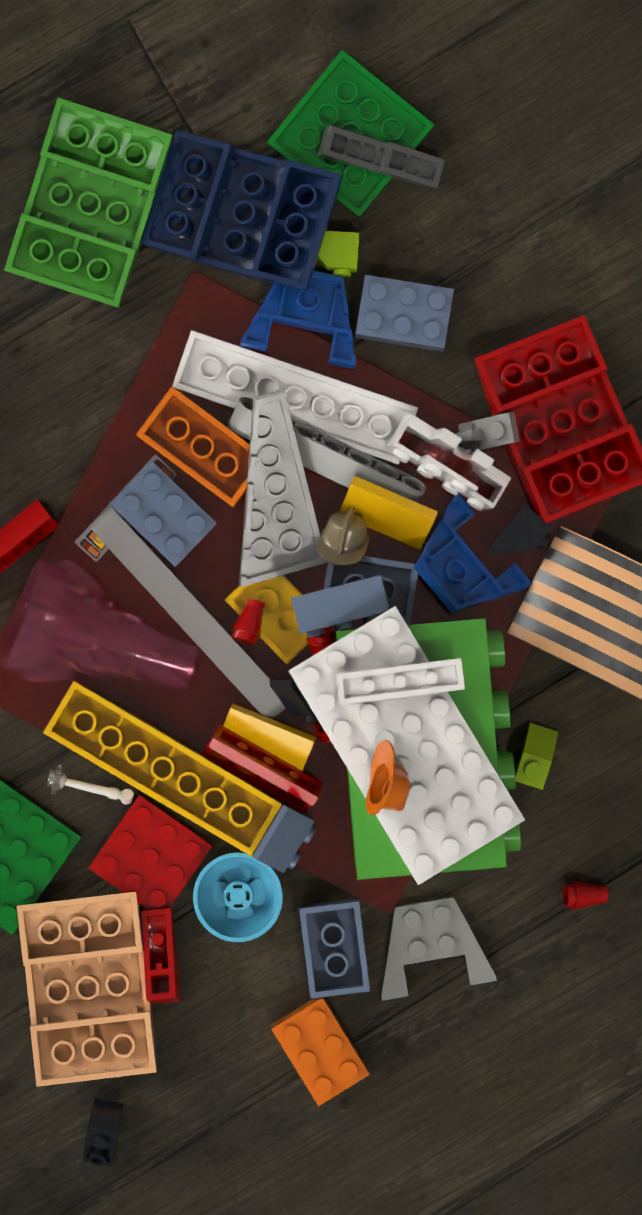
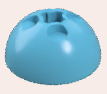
[193,852,283,942]

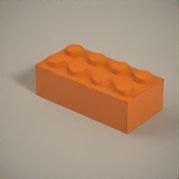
[136,387,250,509]

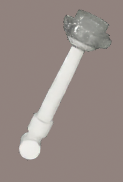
[46,765,134,804]

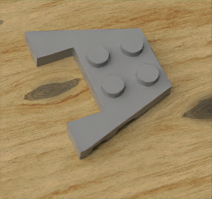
[381,896,497,1001]

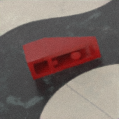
[141,908,182,1005]

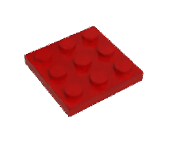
[88,794,213,910]

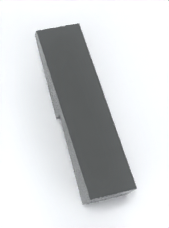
[317,125,445,189]

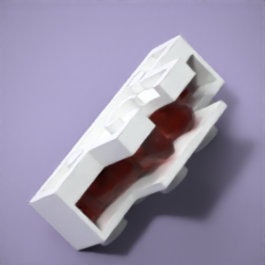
[386,414,511,511]

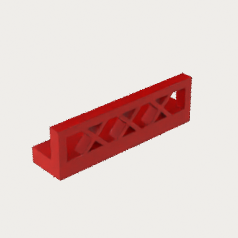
[201,724,324,813]

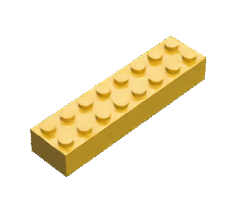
[43,680,282,856]

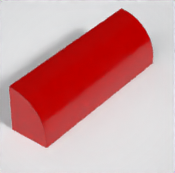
[0,498,60,574]

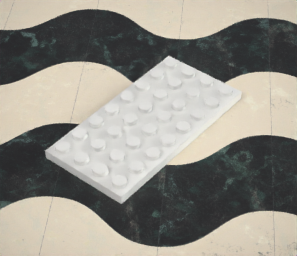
[289,606,525,885]

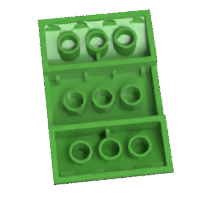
[4,98,173,308]

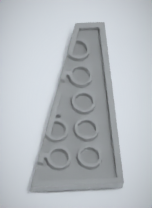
[239,390,327,587]

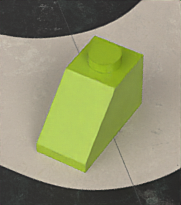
[317,231,359,277]
[515,723,558,790]

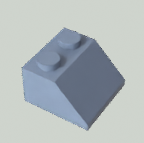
[252,802,317,873]

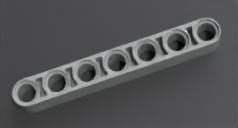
[227,397,426,503]

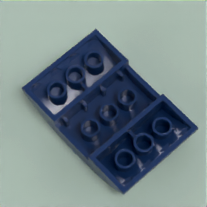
[141,130,343,291]

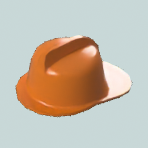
[366,740,410,815]

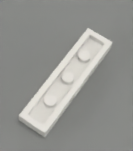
[336,658,465,705]

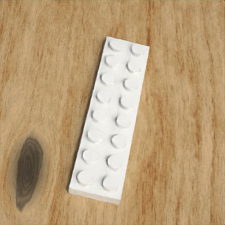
[172,330,418,465]

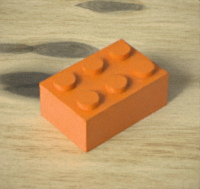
[271,997,370,1106]

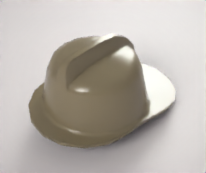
[317,506,369,566]

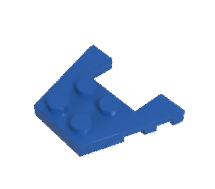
[240,271,356,369]
[414,494,532,614]

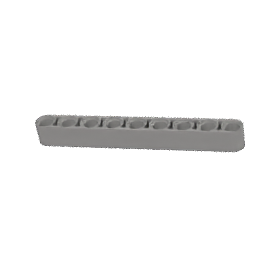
[89,506,286,720]

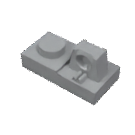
[456,412,520,452]

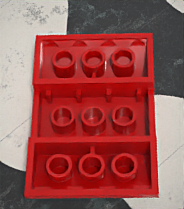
[474,315,642,524]

